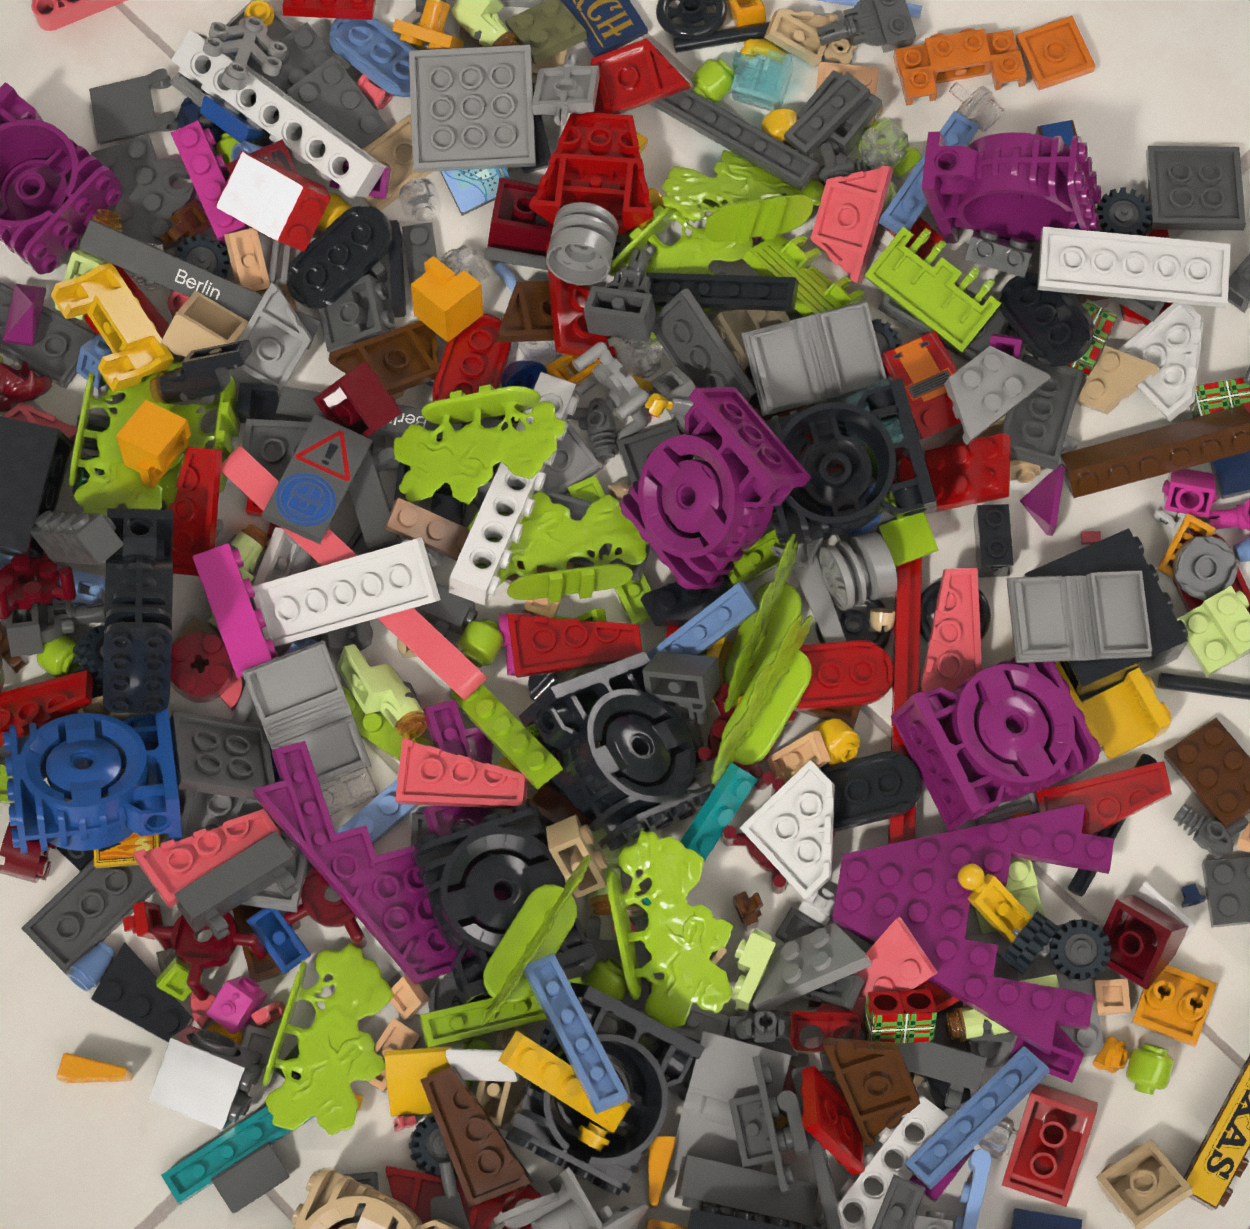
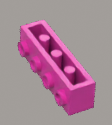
[171,120,248,249]
[192,543,278,678]

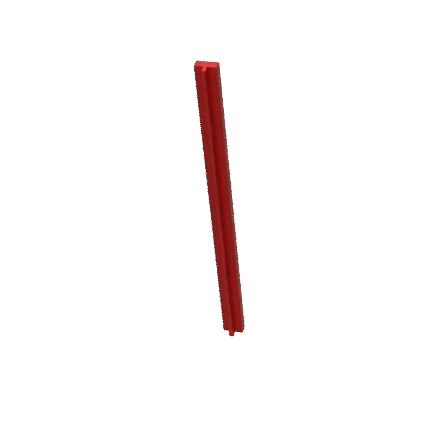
[888,458,923,844]

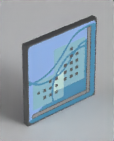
[440,168,512,216]

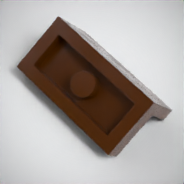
[526,784,593,830]

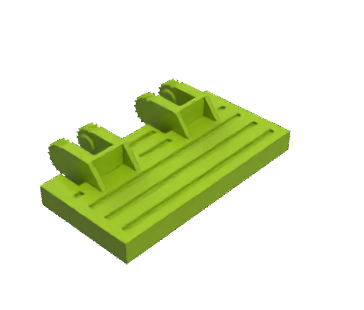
[864,227,1001,354]
[742,234,865,317]

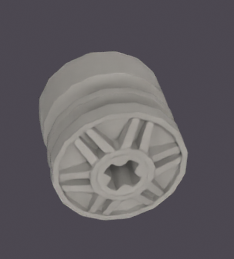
[545,202,619,285]
[819,531,897,611]

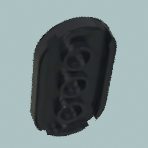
[287,206,393,309]
[999,272,1093,367]
[820,751,923,832]

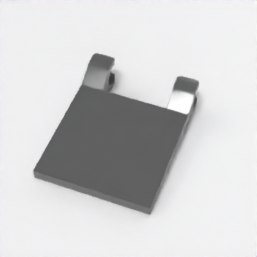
[89,68,179,145]
[583,915,651,1009]

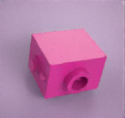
[1162,469,1217,518]
[206,976,268,1033]

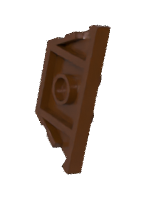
[496,281,612,342]
[328,320,439,395]
[823,1037,920,1147]

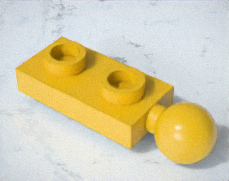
[958,863,1032,943]

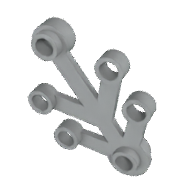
[203,16,287,90]

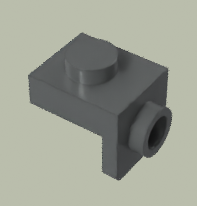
[321,620,373,653]

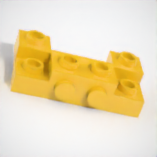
[51,263,174,392]

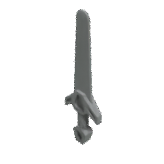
[771,514,846,643]

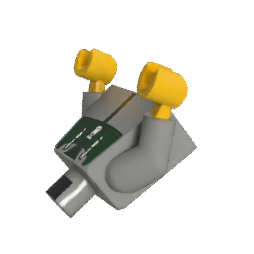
[633,366,696,433]

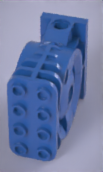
[3,707,182,854]

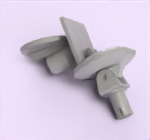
[493,1167,648,1229]

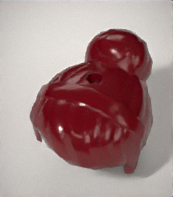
[0,361,52,412]

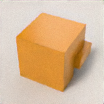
[411,256,484,342]
[116,400,191,489]

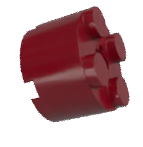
[170,632,233,703]
[0,822,57,883]

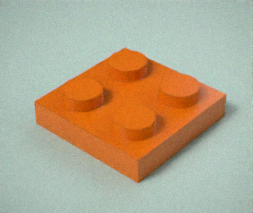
[1015,16,1096,91]

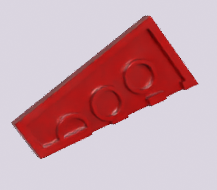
[169,447,222,576]
[507,613,643,678]

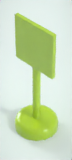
[865,443,939,567]

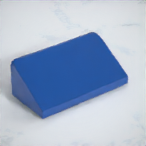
[200,95,265,143]
[246,908,311,974]

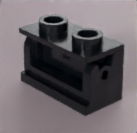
[973,504,1014,577]

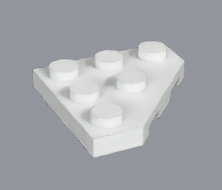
[1118,303,1204,422]
[740,760,835,900]

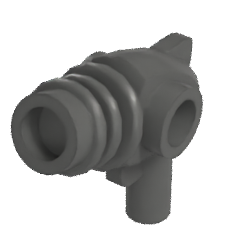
[816,143,878,186]
[566,398,616,460]
[1173,804,1249,859]

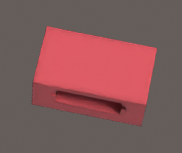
[1081,531,1101,544]

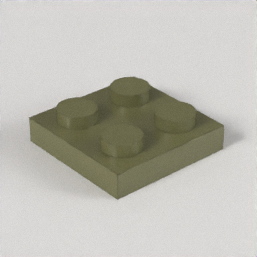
[505,0,587,64]

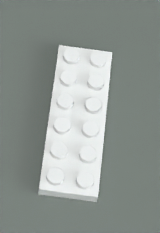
[1037,227,1231,307]
[252,537,441,647]

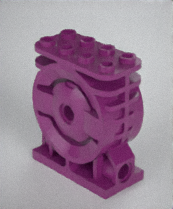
[0,82,122,275]
[921,132,1101,243]
[619,387,811,590]
[890,657,1100,832]

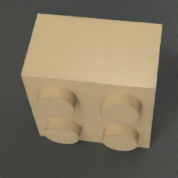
[161,290,248,357]

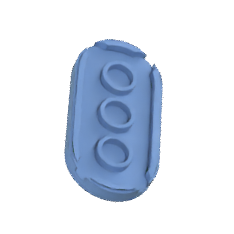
[329,18,417,97]

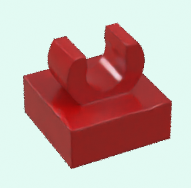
[123,901,163,940]

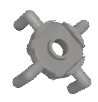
[572,342,649,441]

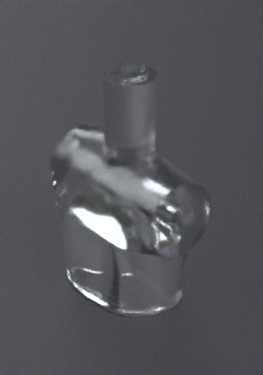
[949,82,1005,133]

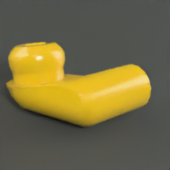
[740,39,787,66]

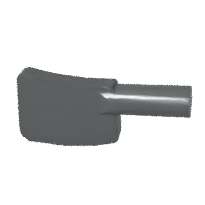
[430,1160,471,1229]

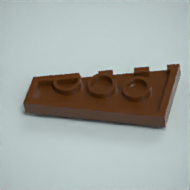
[421,1066,534,1207]

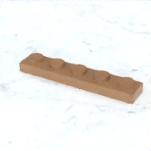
[384,498,539,584]

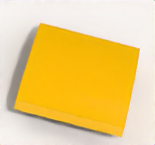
[385,1046,452,1117]

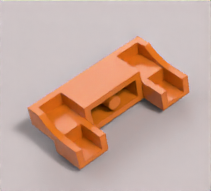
[893,28,1027,106]

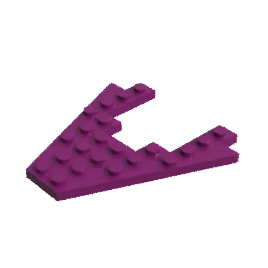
[253,699,493,984]
[832,804,1114,1054]

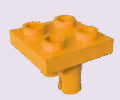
[392,0,465,50]
[1131,965,1217,1047]

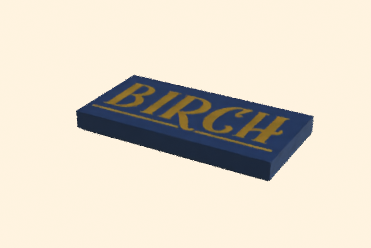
[561,0,648,57]

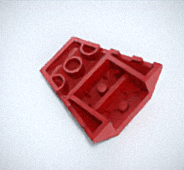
[529,112,654,234]

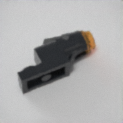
[150,339,252,405]

